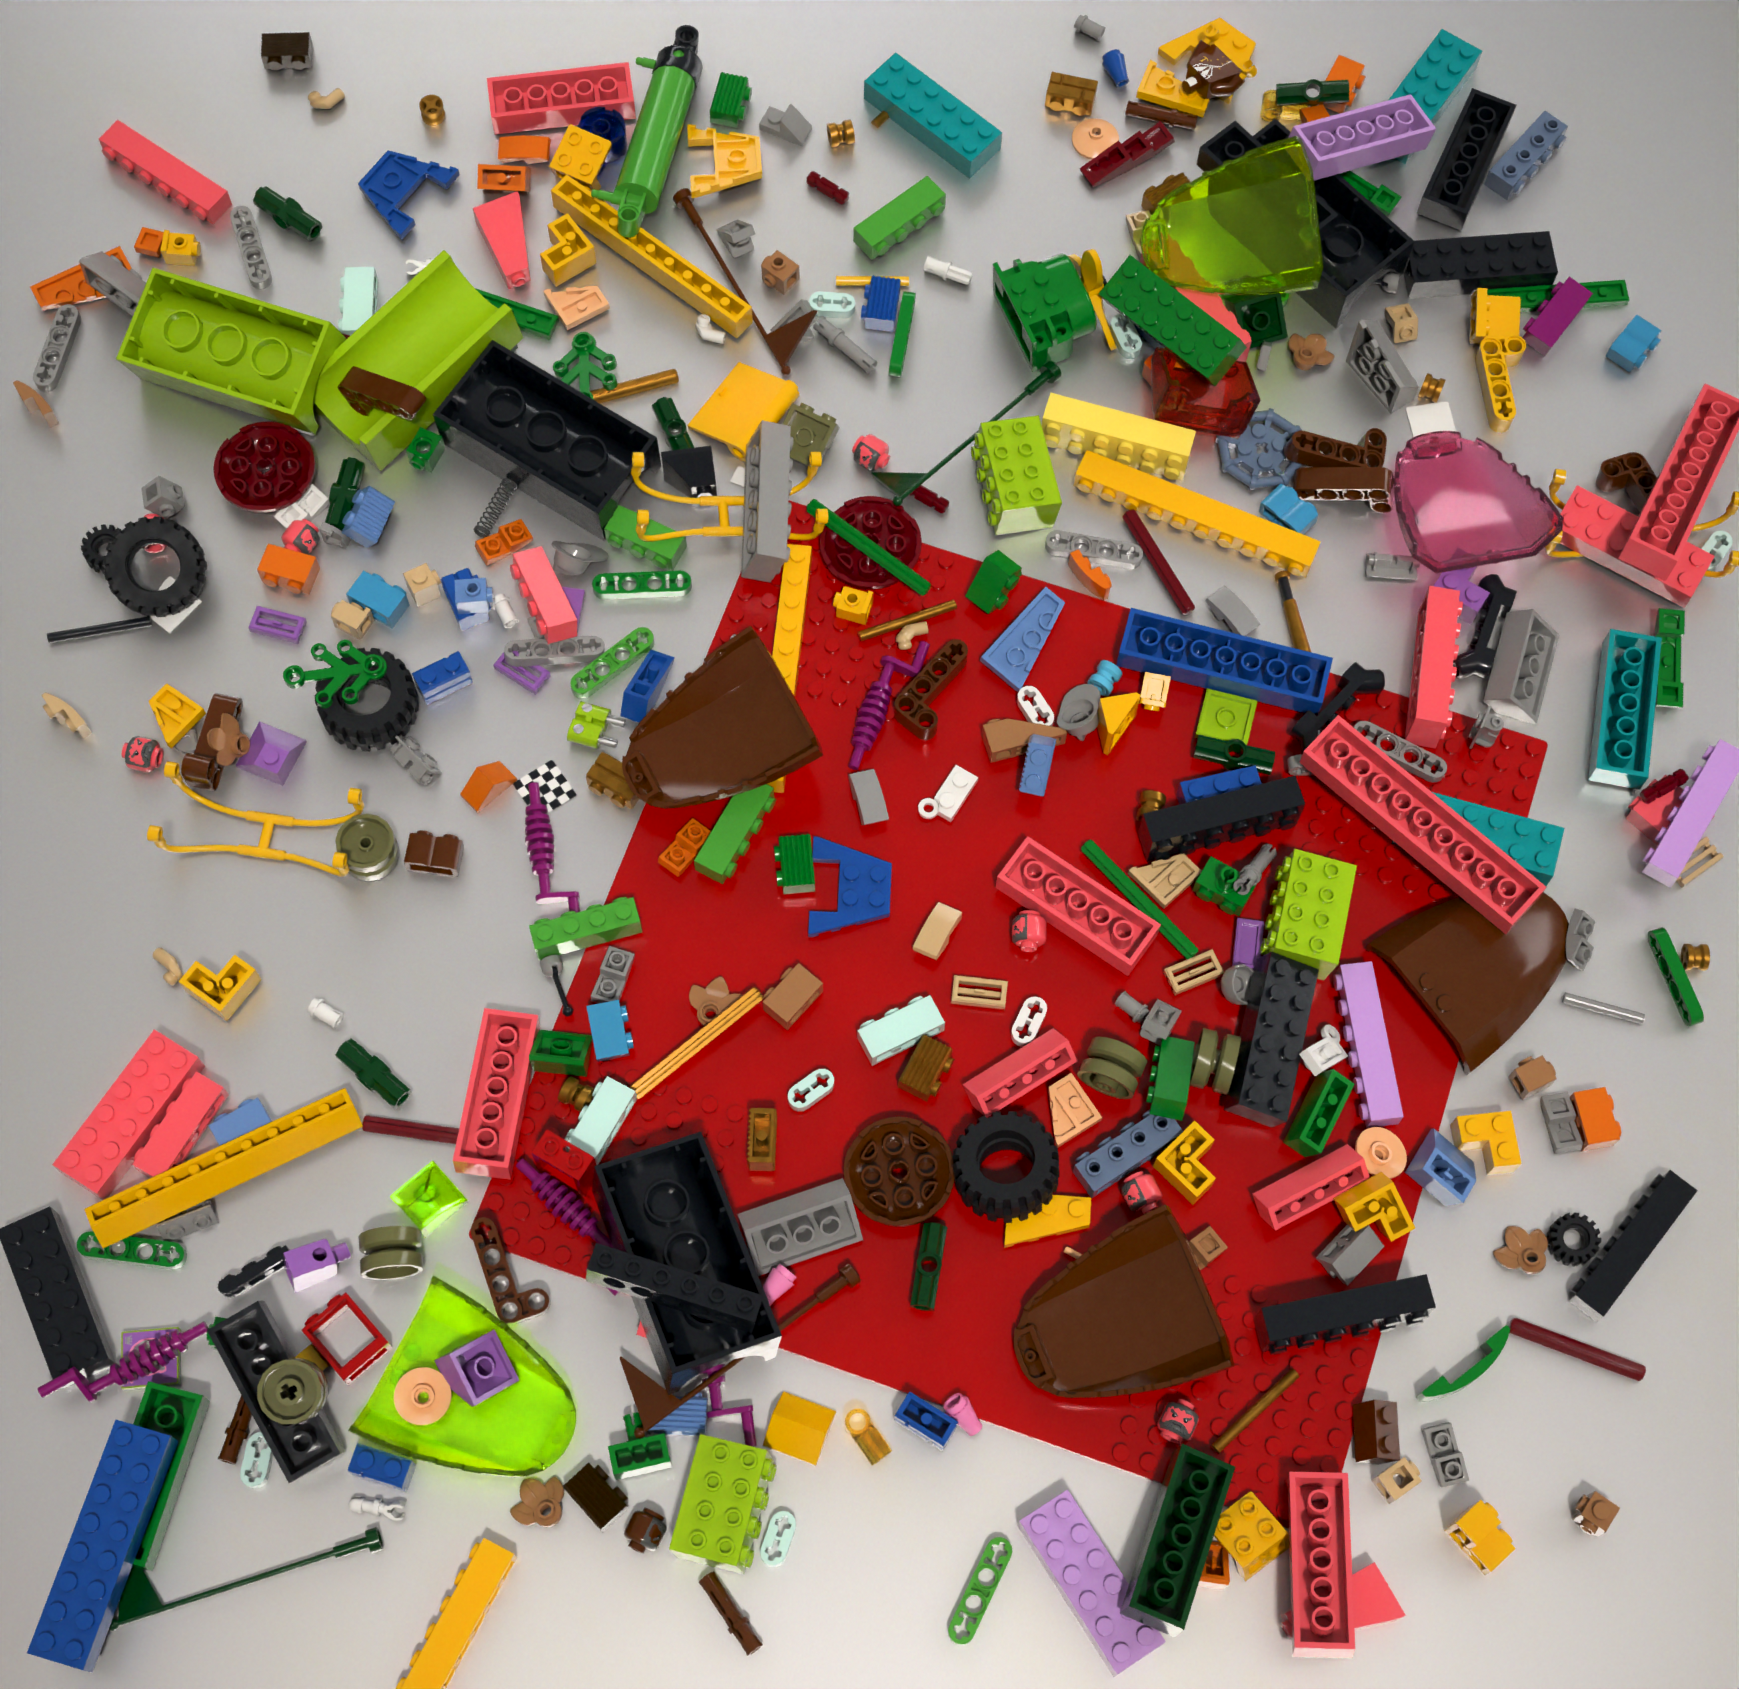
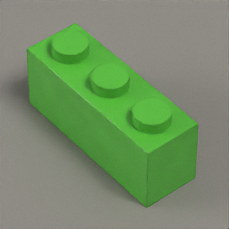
[604,505,687,571]

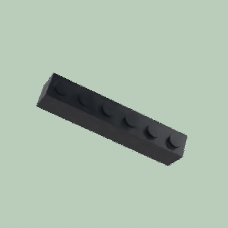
[1569,1170,1698,1322]

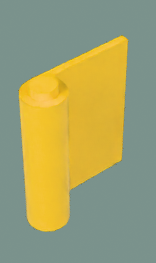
[687,362,800,462]

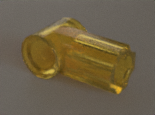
[1260,90,1309,122]
[844,1409,892,1466]

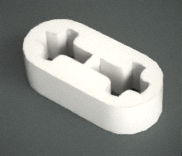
[1017,686,1054,726]
[1011,996,1047,1047]

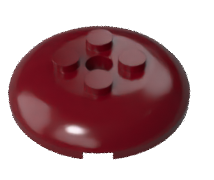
[213,421,316,513]
[820,496,922,589]

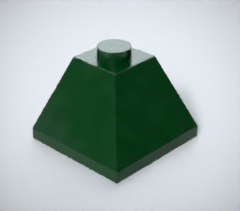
[1224,290,1288,349]

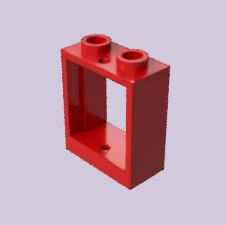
[531,1129,597,1197]
[302,1292,392,1385]

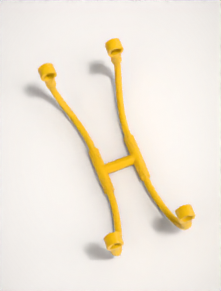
[631,452,828,542]
[1545,469,1739,578]
[147,761,364,877]

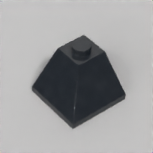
[661,446,717,498]

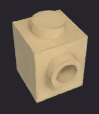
[403,563,441,607]

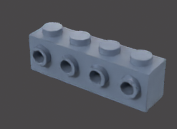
[1484,111,1568,200]
[1073,1110,1183,1198]

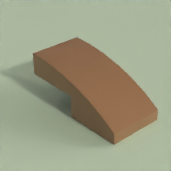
[13,380,59,428]
[1189,1226,1228,1271]

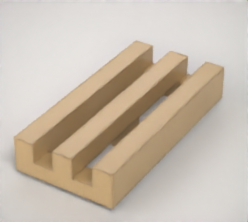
[1676,836,1724,888]
[1163,949,1224,995]
[951,975,1008,1010]

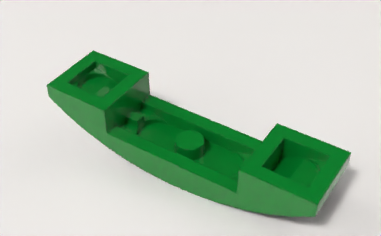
[1339,171,1401,216]
[1654,608,1685,709]
[1416,1325,1510,1402]

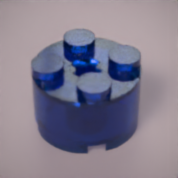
[578,107,627,164]

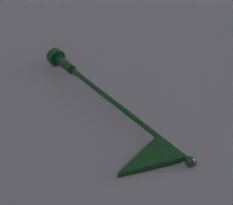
[871,361,1061,506]
[109,1527,383,1631]

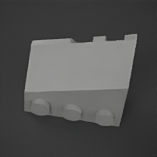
[1346,319,1419,414]

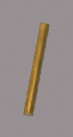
[858,599,957,641]
[1211,1368,1300,1454]

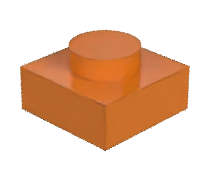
[134,227,164,258]

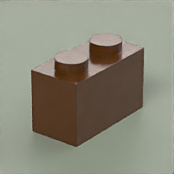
[1353,1400,1400,1465]

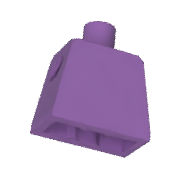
[283,1239,351,1293]

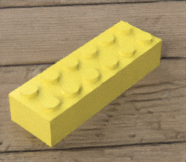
[1042,393,1196,481]

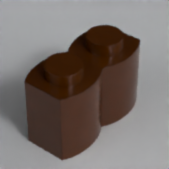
[404,830,464,877]

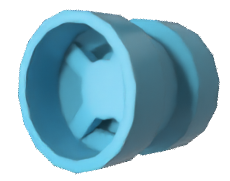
[1087,660,1123,696]

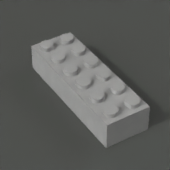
[741,420,794,583]

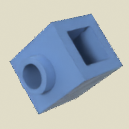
[455,578,494,614]

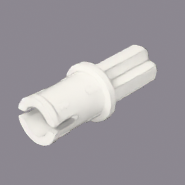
[923,256,972,285]

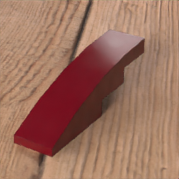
[1079,121,1175,188]

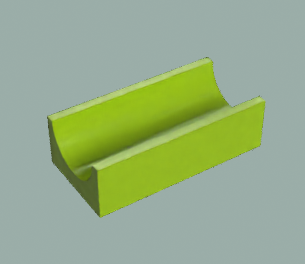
[313,250,523,471]
[116,268,346,434]

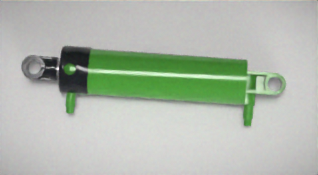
[591,25,703,238]

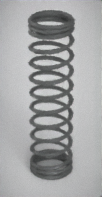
[473,478,517,538]

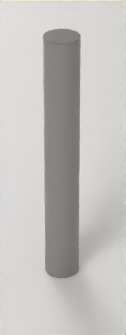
[1562,992,1645,1024]

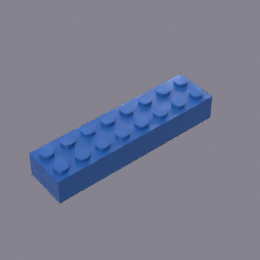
[1116,608,1333,716]
[27,1420,178,1673]

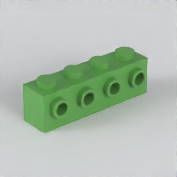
[853,176,946,260]
[694,784,776,884]
[529,897,642,961]

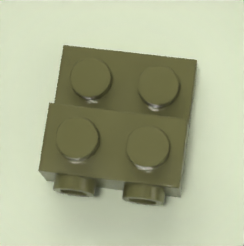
[783,403,840,466]

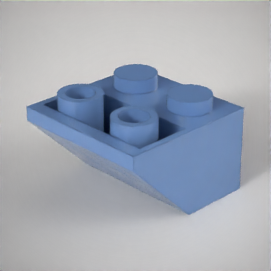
[1405,1128,1476,1206]

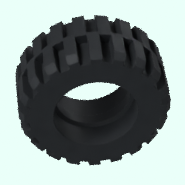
[103,516,207,617]
[314,648,419,752]
[953,1111,1059,1223]

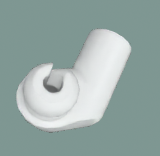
[695,314,726,344]

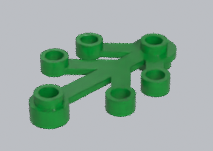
[553,332,618,400]
[283,640,387,708]

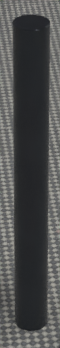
[47,616,152,643]

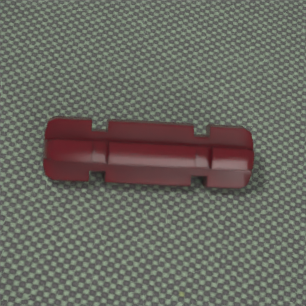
[806,171,849,205]
[910,485,949,513]
[1640,769,1689,804]

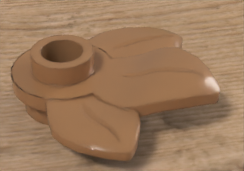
[1288,334,1335,370]
[207,713,250,766]
[689,976,742,1026]
[1493,1226,1548,1275]
[510,1477,564,1527]

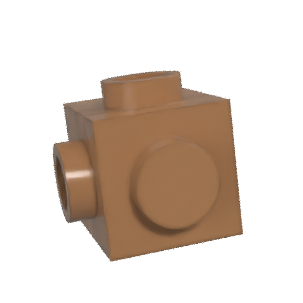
[761,250,800,295]
[1509,1055,1557,1100]
[1572,1491,1620,1536]

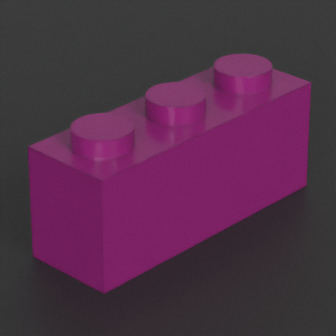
[1522,276,1593,357]

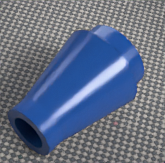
[1102,49,1129,87]

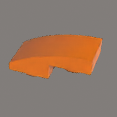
[498,135,551,164]
[475,519,533,566]
[1068,549,1112,600]
[658,818,711,877]

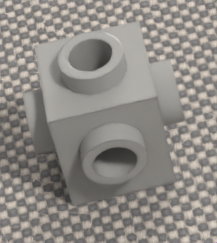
[141,476,185,519]

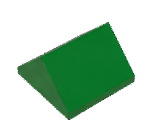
[529,1030,593,1077]

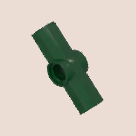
[1276,79,1349,107]
[253,186,322,241]
[652,397,694,451]
[325,457,365,531]
[1193,735,1275,775]
[335,1038,411,1109]
[910,1222,948,1311]

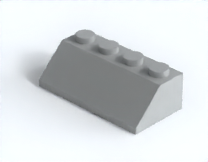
[79,251,146,316]
[1483,609,1559,724]
[737,1178,863,1276]

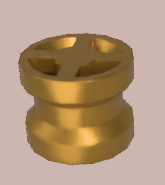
[419,95,445,126]
[1418,373,1446,403]
[1681,944,1710,971]

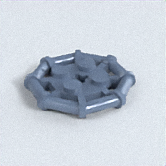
[1215,408,1302,490]

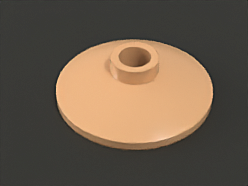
[1072,118,1119,159]
[1355,1127,1407,1179]
[394,1367,452,1426]

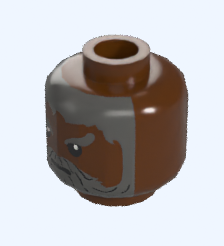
[624,1507,667,1554]

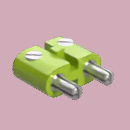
[567,701,626,749]

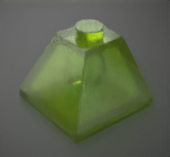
[390,1161,468,1238]

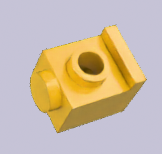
[160,230,201,266]
[833,586,873,625]

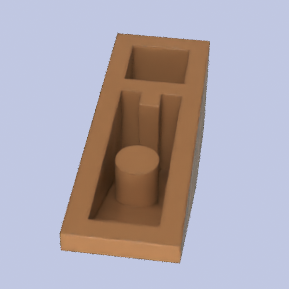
[982,719,1067,763]

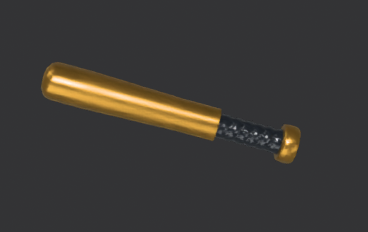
[1275,571,1311,652]

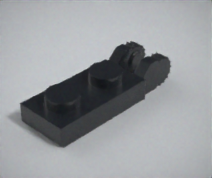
[217,1245,290,1299]

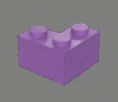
[1434,549,1490,625]

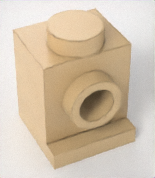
[331,600,375,641]
[1372,1457,1422,1504]

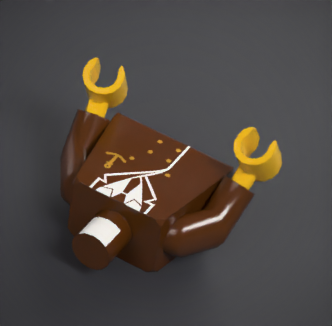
[1182,23,1257,99]

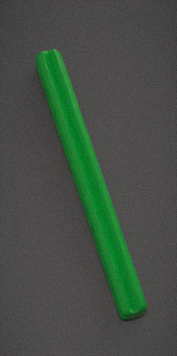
[807,499,931,596]
[1081,840,1199,959]

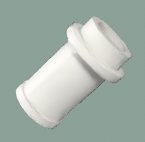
[491,594,519,628]
[307,998,344,1029]

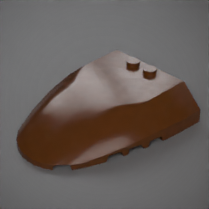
[622,626,823,809]
[1365,892,1569,1075]
[1014,1205,1235,1398]

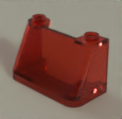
[1151,347,1261,437]

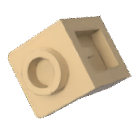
[1385,303,1418,343]

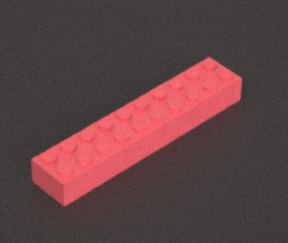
[1618,384,1739,581]
[1299,715,1547,934]

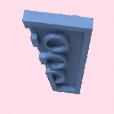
[980,587,1065,692]

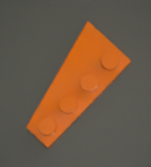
[30,246,132,311]

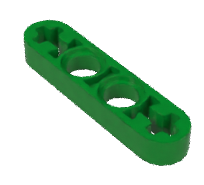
[889,291,916,377]
[592,570,692,600]
[1648,927,1704,1027]
[77,1231,187,1270]

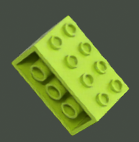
[971,415,1062,535]
[1260,849,1357,980]
[669,1434,777,1574]

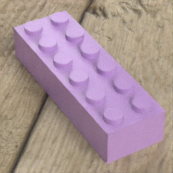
[1284,94,1436,182]
[1017,1489,1166,1677]

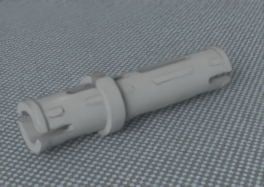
[813,316,878,374]
[1233,844,1277,895]

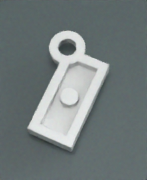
[918,765,978,822]
[1299,1024,1348,1076]

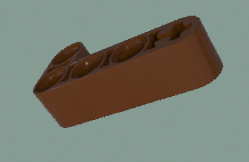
[338,366,426,421]
[1284,428,1387,467]
[1596,452,1657,513]
[1293,467,1396,513]
[894,639,968,740]
[181,693,243,791]
[471,1217,551,1325]

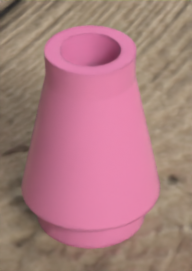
[763,1263,797,1306]
[943,1393,982,1436]

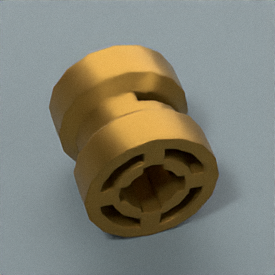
[827,119,855,148]
[1136,790,1166,822]
[558,1076,595,1112]

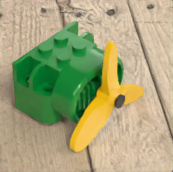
[993,249,1117,372]

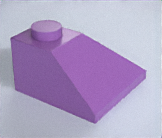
[236,721,307,786]
[434,1329,519,1407]

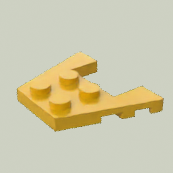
[1158,18,1256,105]
[687,124,762,198]

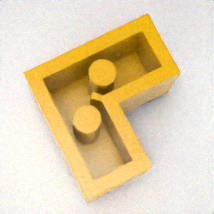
[540,213,597,287]
[178,955,262,1021]
[1450,1111,1521,1175]
[1153,1121,1216,1205]
[1333,1172,1415,1242]
[1444,1500,1516,1575]

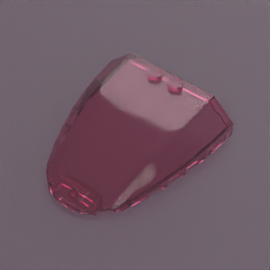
[1394,431,1563,574]

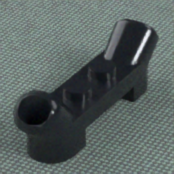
[1453,574,1517,679]
[1290,662,1385,754]

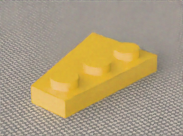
[1136,59,1210,117]
[1004,1195,1091,1248]

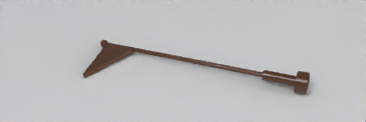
[673,188,817,375]
[619,1263,861,1439]

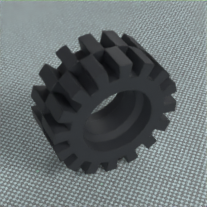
[81,524,121,574]
[1546,1212,1601,1267]

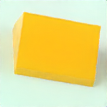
[1097,692,1141,755]
[763,1391,836,1466]

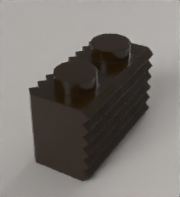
[261,32,313,71]
[563,1463,629,1533]

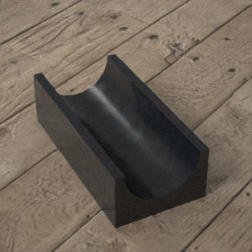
[1200,118,1414,329]
[433,340,661,541]
[592,1132,782,1395]

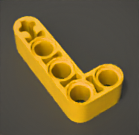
[1475,335,1526,433]

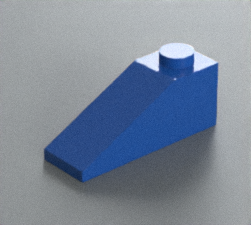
[620,650,675,723]

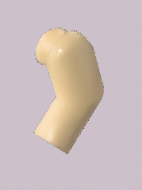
[308,88,345,109]
[896,621,929,650]
[153,948,182,986]

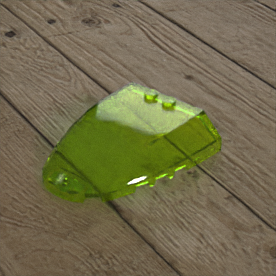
[1141,136,1323,296]
[348,1276,576,1477]

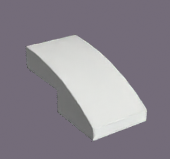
[274,483,330,528]

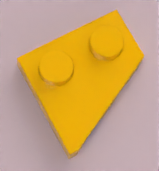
[149,683,206,749]

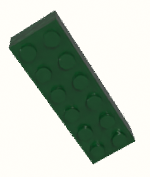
[1120,1444,1235,1637]

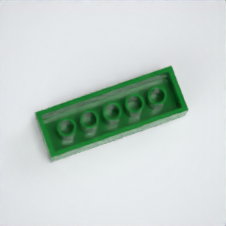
[1099,255,1247,386]
[132,1381,210,1571]

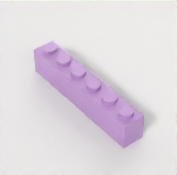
[1642,739,1739,888]
[1333,961,1404,1128]

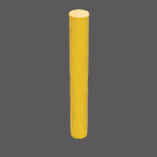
[836,276,909,286]

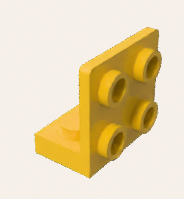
[549,124,612,192]
[1469,288,1521,344]
[1214,1492,1289,1582]

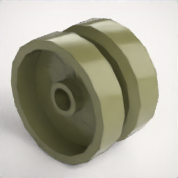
[335,814,400,881]
[1189,1028,1241,1095]
[1077,1037,1147,1099]
[358,1226,423,1280]
[257,1358,328,1424]

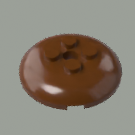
[844,1117,954,1227]

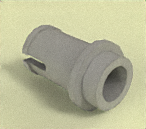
[1074,15,1106,41]
[1115,991,1150,1024]

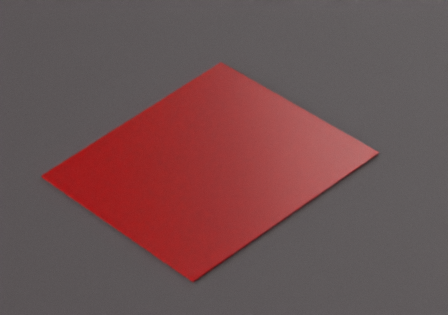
[469,500,1548,1529]

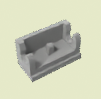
[1316,1224,1384,1286]

